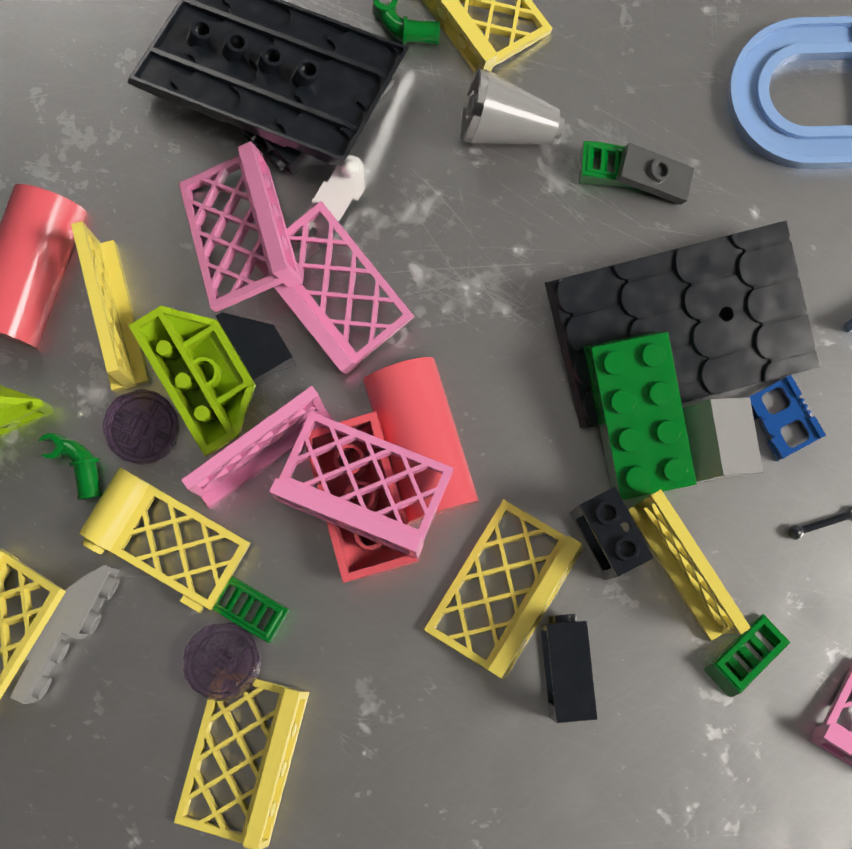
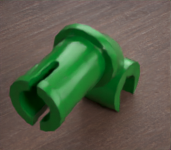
[372,0,440,46]
[38,433,102,500]

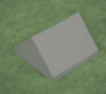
[683,397,763,483]

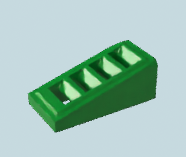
[579,141,653,188]
[212,576,291,644]
[704,614,791,697]

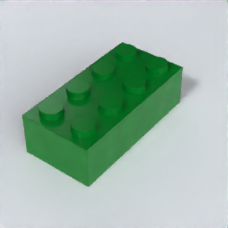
[584,331,697,500]

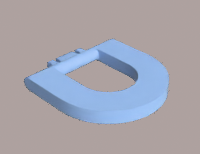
[727,16,852,169]

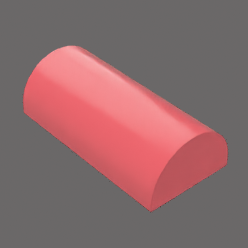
[0,184,87,349]
[363,357,479,524]
[305,411,419,583]

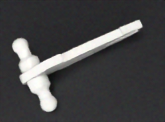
[292,155,366,262]

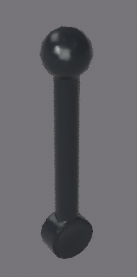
[788,507,852,540]

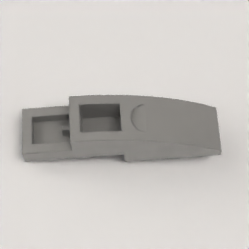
[10,564,120,705]

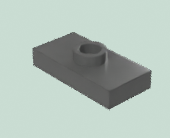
[616,143,694,205]

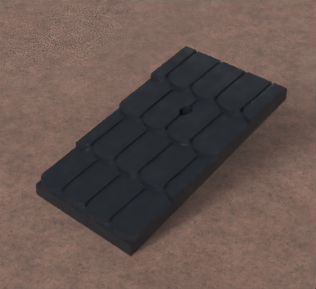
[128,0,409,166]
[545,220,820,428]

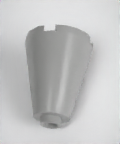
[459,69,565,145]

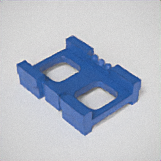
[749,375,826,461]

